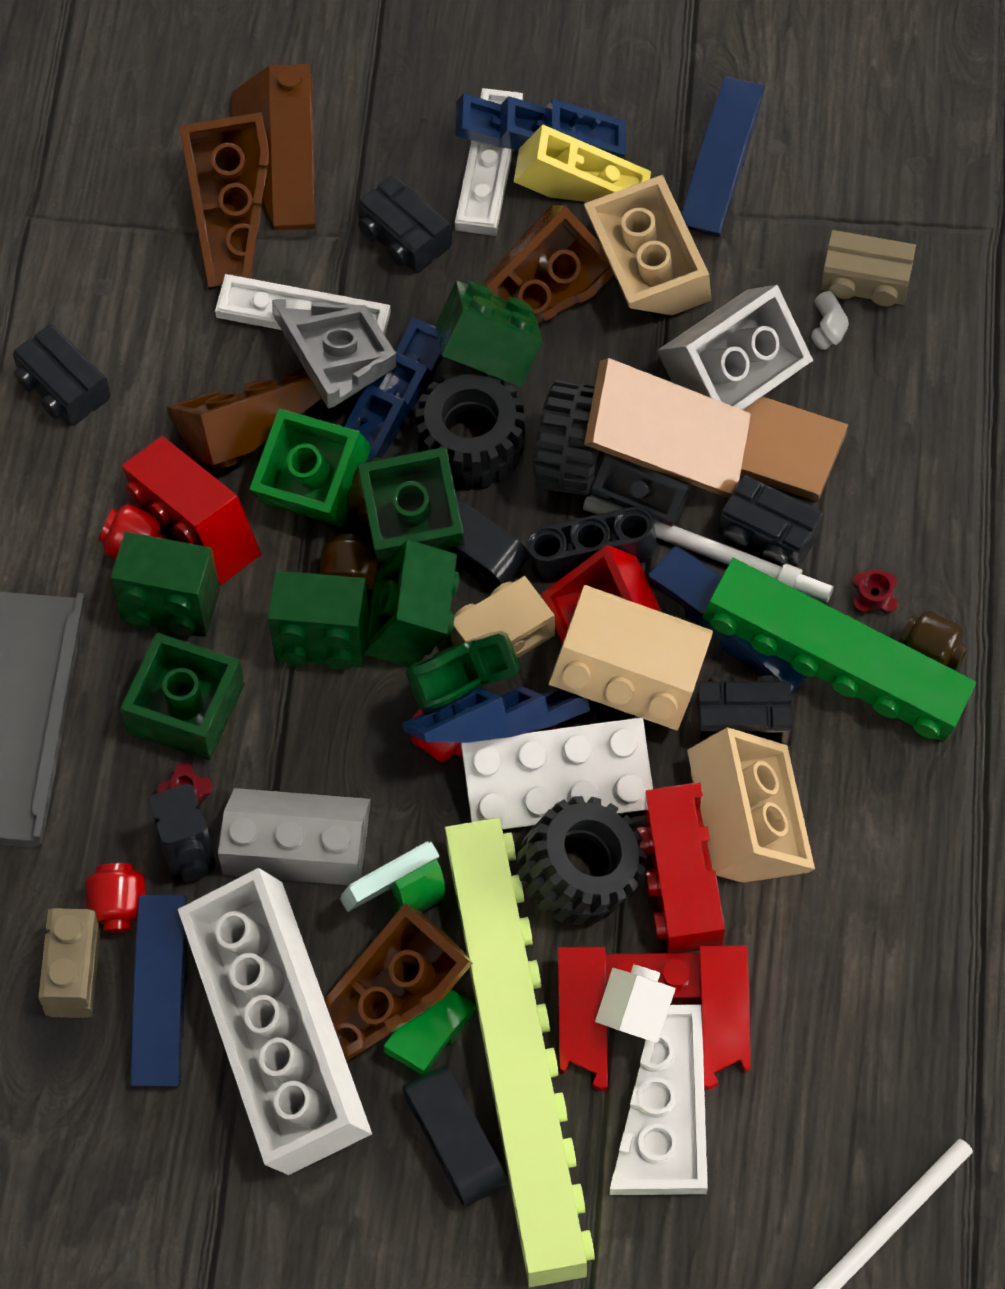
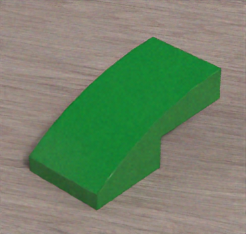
[389,859,445,913]
[384,990,477,1076]

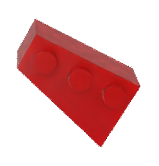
[122,436,262,585]
[636,782,725,953]

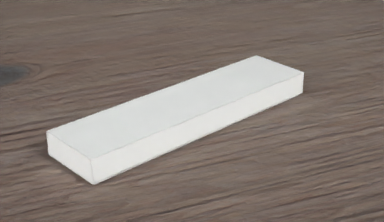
[455,88,523,236]
[215,274,391,335]

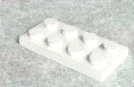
[461,717,653,830]

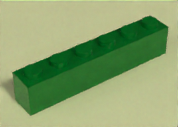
[702,557,977,742]

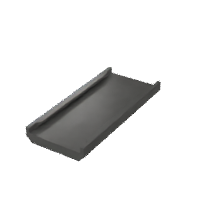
[0,592,86,848]

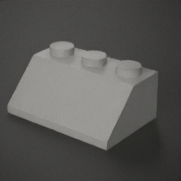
[657,285,813,410]
[218,788,371,886]

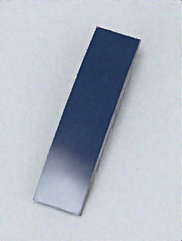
[682,76,765,237]
[455,93,626,159]
[344,317,444,462]
[648,545,808,694]
[402,686,591,743]
[131,895,187,1086]

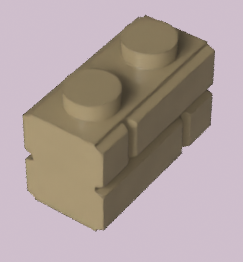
[821,230,916,306]
[39,908,101,1018]

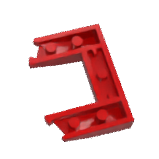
[558,946,751,1091]

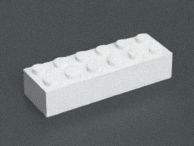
[178,868,372,1175]

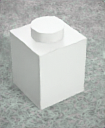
[595,964,676,1043]

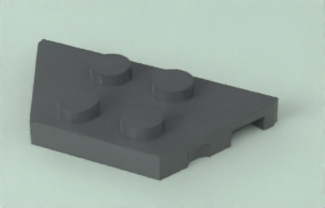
[272,299,396,408]

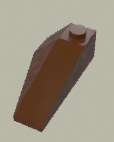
[232,64,316,230]
[179,112,269,289]
[481,205,614,323]
[167,368,321,469]
[324,903,473,1062]

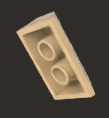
[584,175,712,315]
[549,585,713,731]
[687,727,815,883]

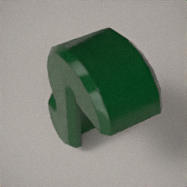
[406,631,520,711]

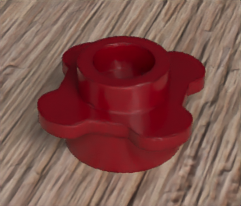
[853,570,898,613]
[157,763,213,806]

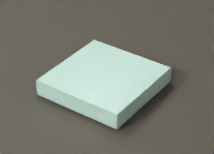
[340,841,439,912]

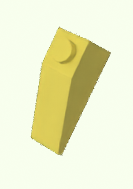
[514,125,651,202]

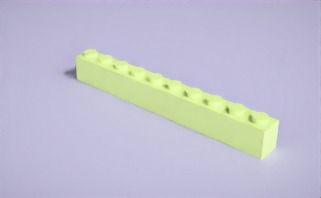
[445,818,595,1287]

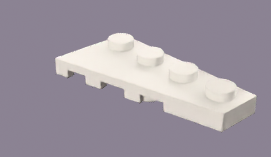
[610,1005,708,1195]

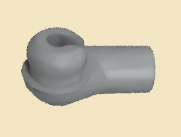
[811,291,849,350]

